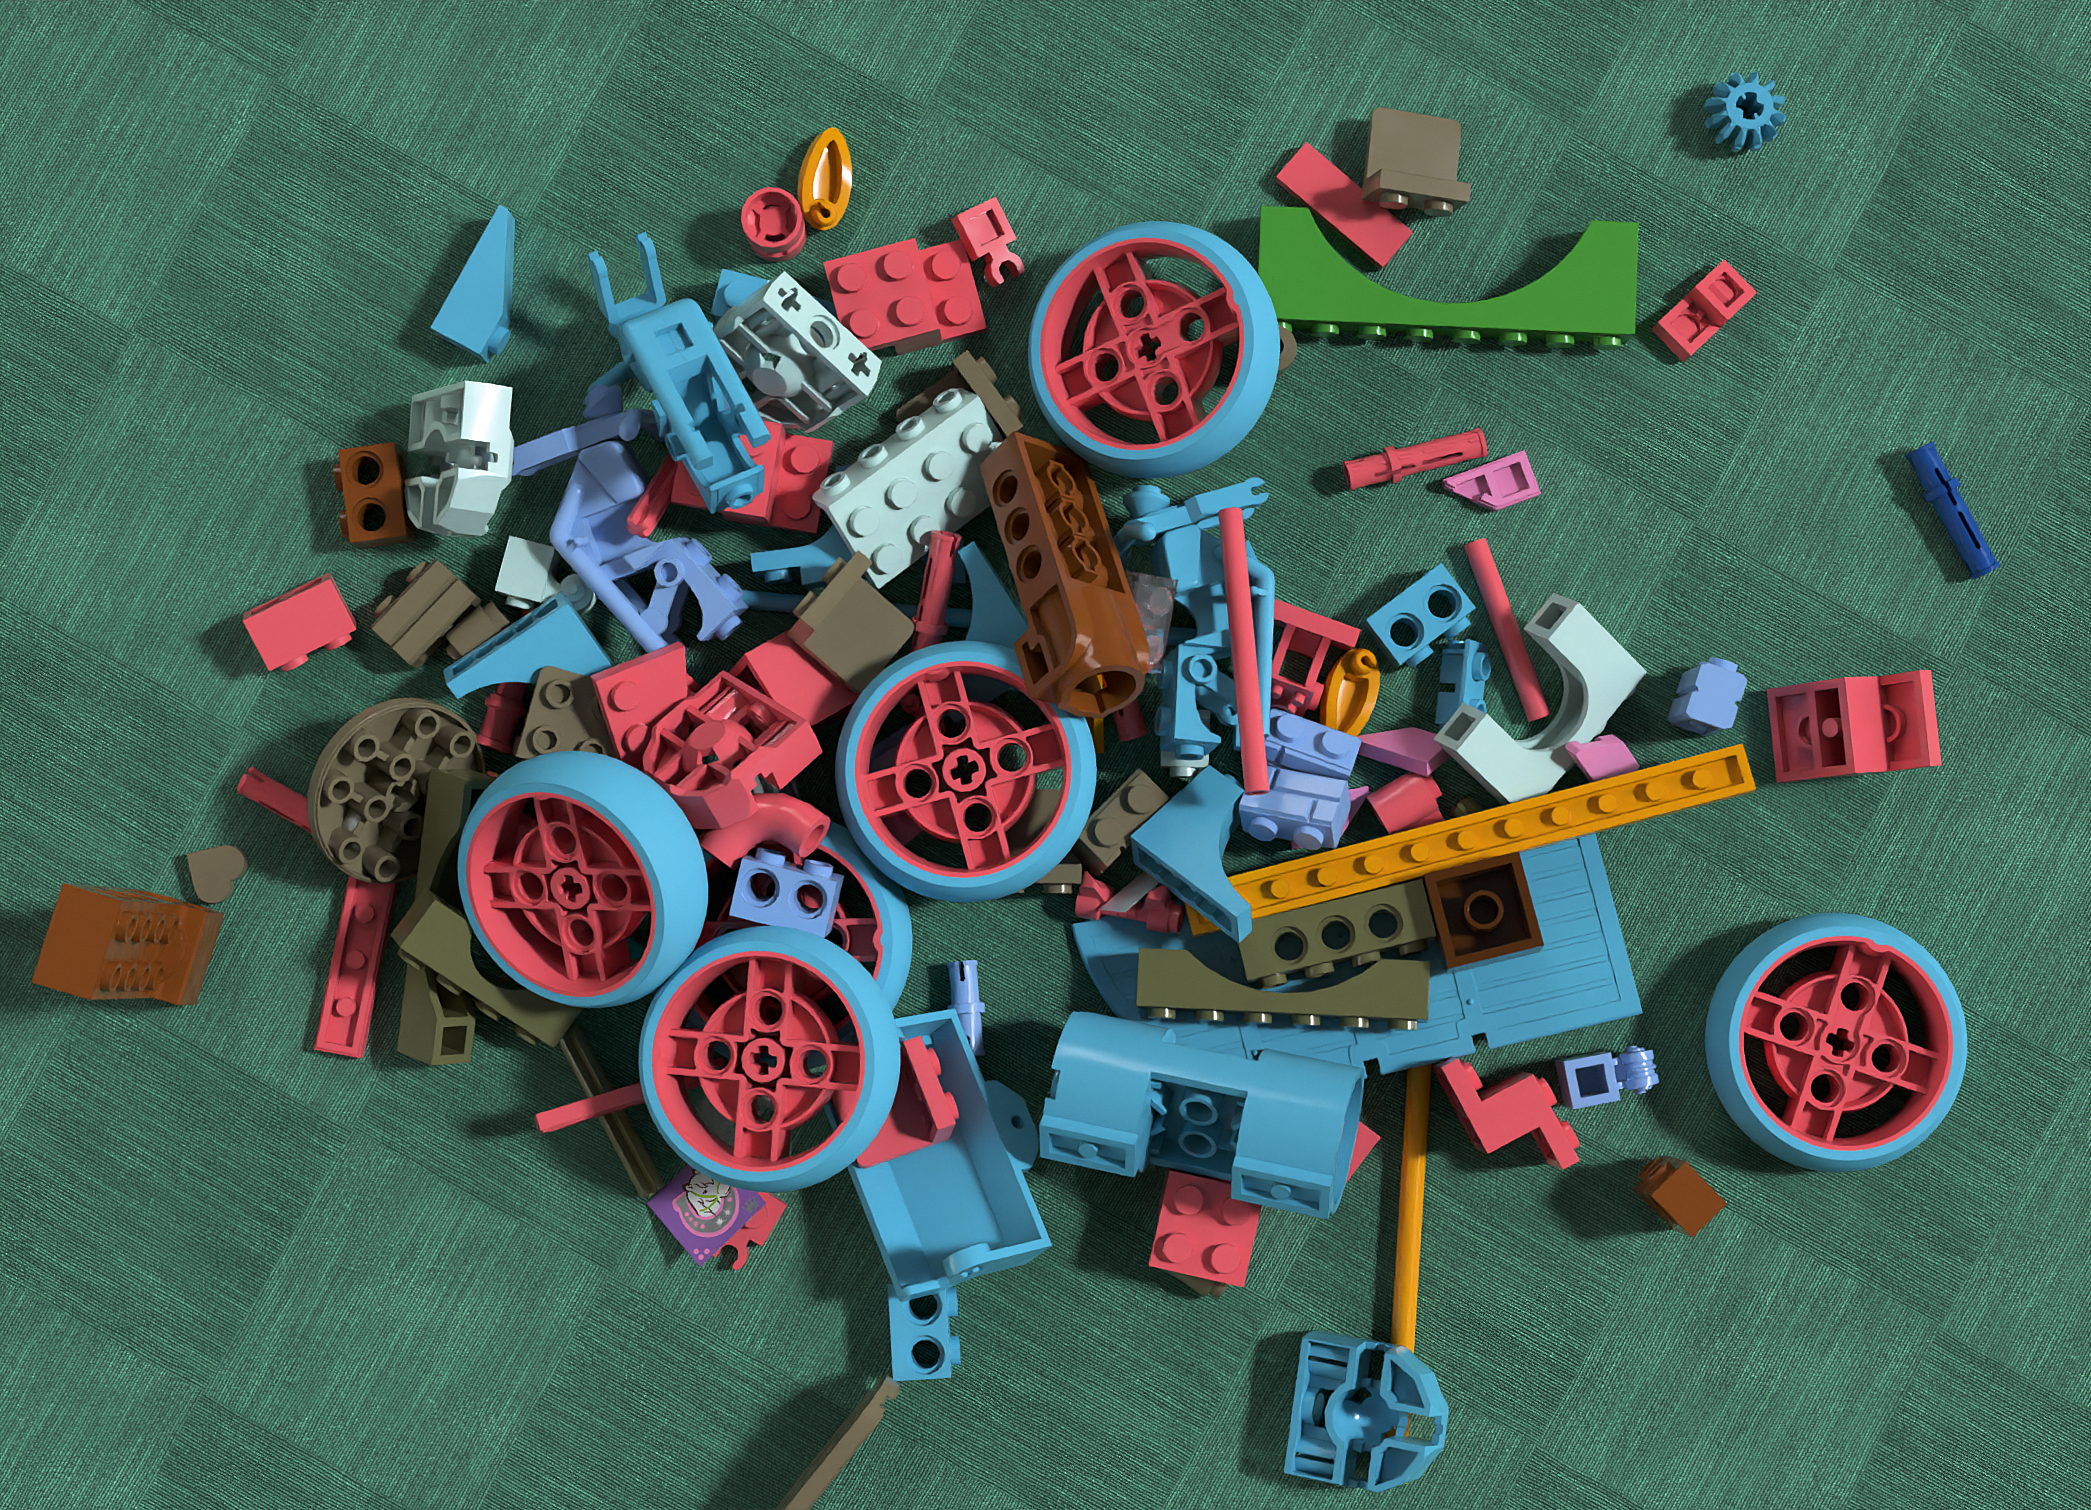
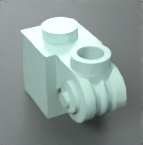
[495,536,597,615]

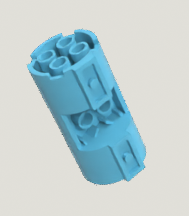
[1039,1011,1364,1219]

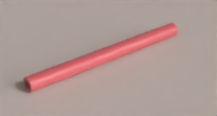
[1218,507,1270,796]

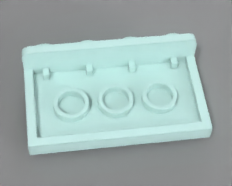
[812,388,1004,589]

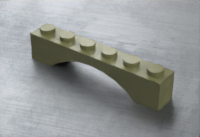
[397,769,497,1065]
[1136,948,1430,1031]

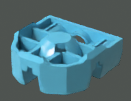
[1284,1330,1449,1493]

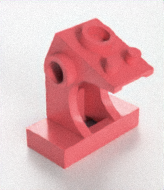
[1270,599,1361,718]

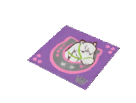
[647,1164,766,1267]

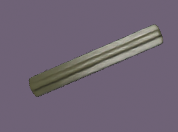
[558,1023,664,1198]

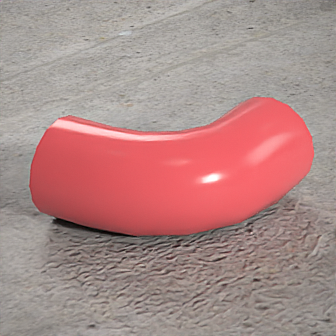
[698,793,830,871]

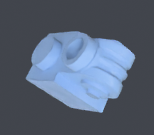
[1554,1045,1659,1109]

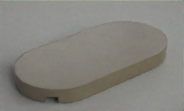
[775,1374,900,1510]

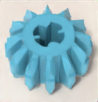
[1704,71,1786,153]

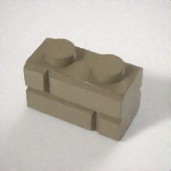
[370,558,483,669]
[1070,768,1170,877]

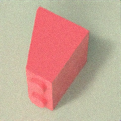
[729,629,884,739]

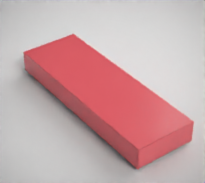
[1275,142,1413,270]

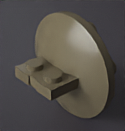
[307,698,486,884]

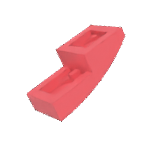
[1651,259,1757,363]

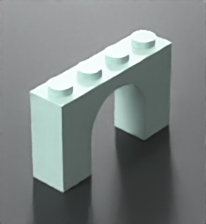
[1433,593,1647,805]

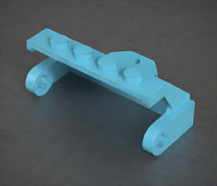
[819,1008,1052,1302]

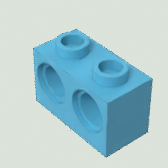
[1361,563,1476,669]
[888,1279,961,1381]

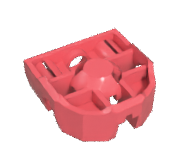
[642,670,823,829]

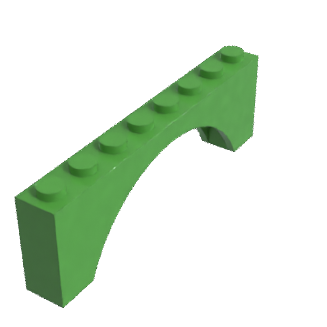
[1256,206,1639,350]

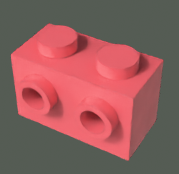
[242,572,357,672]

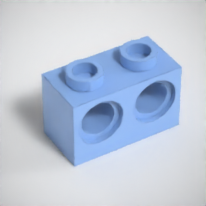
[729,848,844,938]

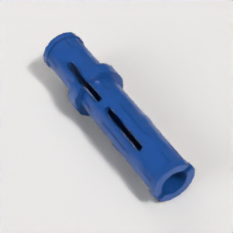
[1905,441,2000,580]

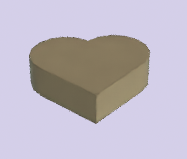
[186,845,248,904]

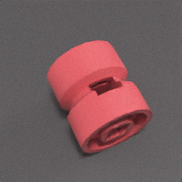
[741,187,807,262]

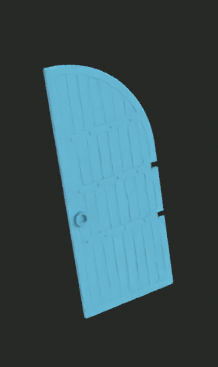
[1071,834,1643,1079]

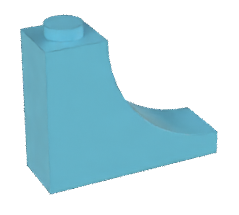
[942,540,1028,723]
[443,591,615,699]
[1130,765,1252,943]

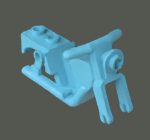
[587,231,771,514]
[1113,477,1275,760]

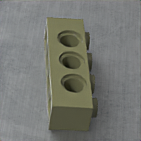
[1238,879,1437,990]

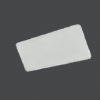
[1100,871,1159,912]

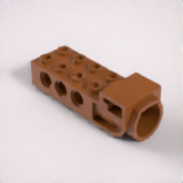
[979,431,1150,719]
[31,883,225,1005]

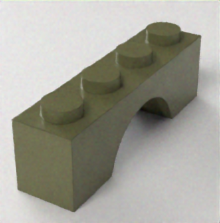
[391,887,583,1048]

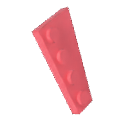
[590,641,694,830]

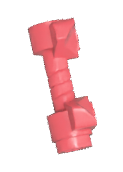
[1075,871,1185,934]

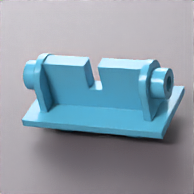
[1435,639,1492,733]

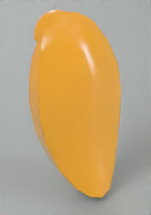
[797,127,852,231]
[1320,648,1380,737]

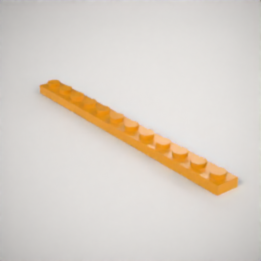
[1184,743,1756,938]

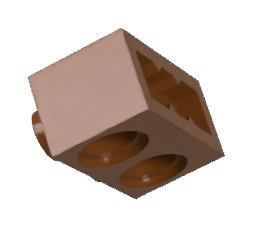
[333,442,416,549]
[1633,1155,1727,1238]

